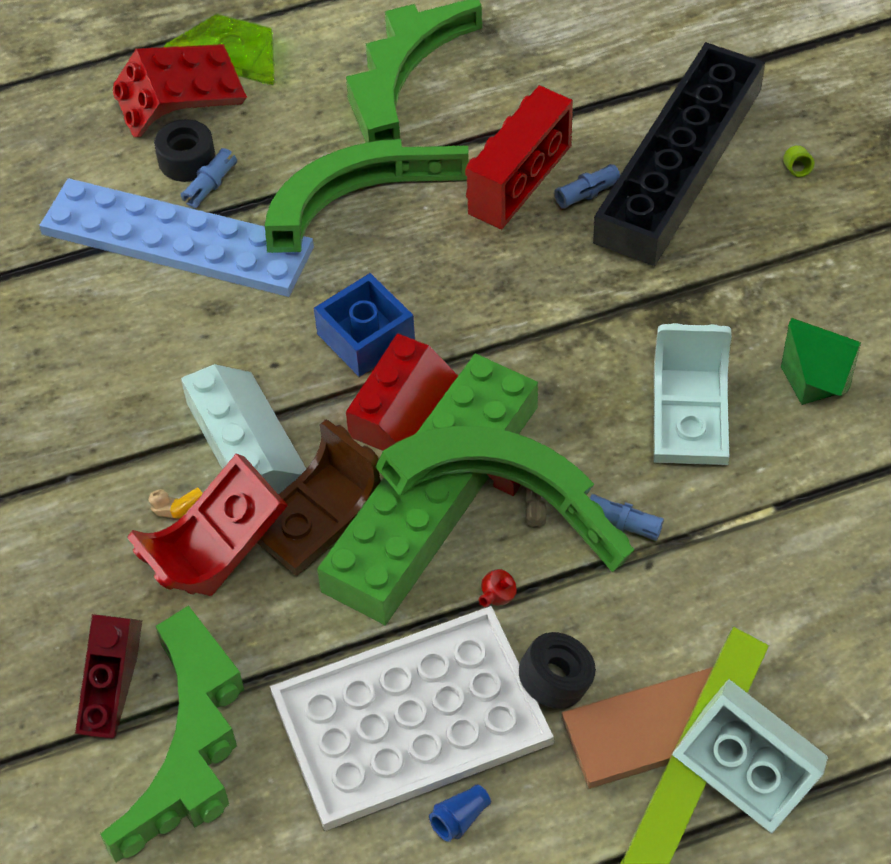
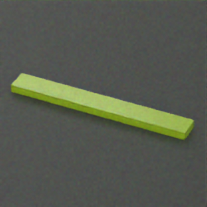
[621,627,769,864]

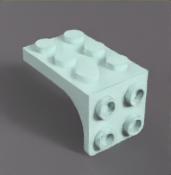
[654,323,732,465]

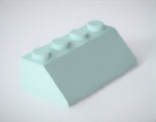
[181,364,306,494]

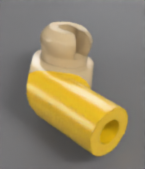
[148,487,203,519]

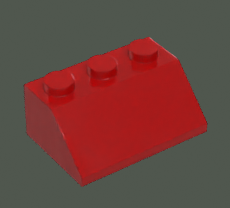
[346,333,458,451]

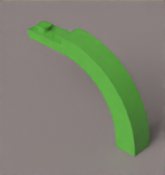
[265,139,469,253]
[376,426,635,572]

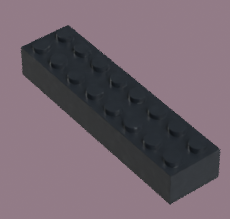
[593,42,765,266]

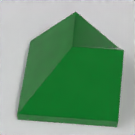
[781,318,861,405]

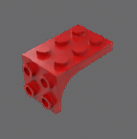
[113,44,247,137]
[127,454,288,596]

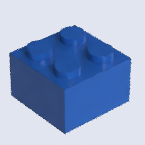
[314,273,415,377]

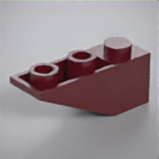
[75,614,143,739]

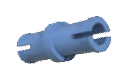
[181,148,237,208]
[554,164,620,208]
[590,494,664,541]

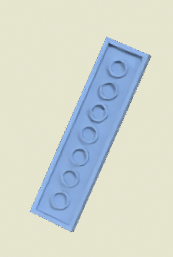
[39,178,314,297]

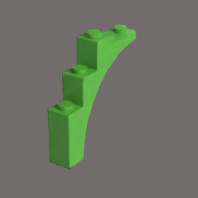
[346,0,482,143]
[100,605,244,863]

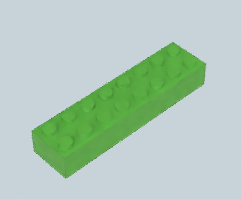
[317,353,538,626]

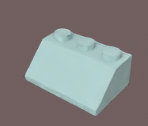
[672,679,828,833]

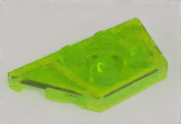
[164,14,275,86]

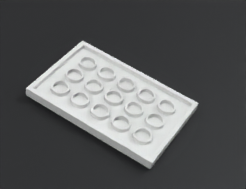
[270,606,554,831]

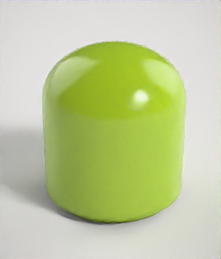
[783,145,815,177]

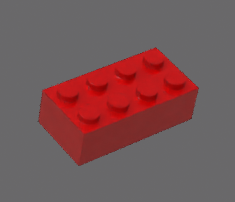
[465,85,573,230]

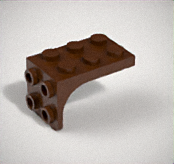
[257,419,381,576]

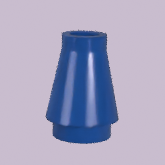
[429,784,491,842]

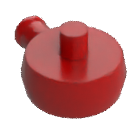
[479,569,517,607]

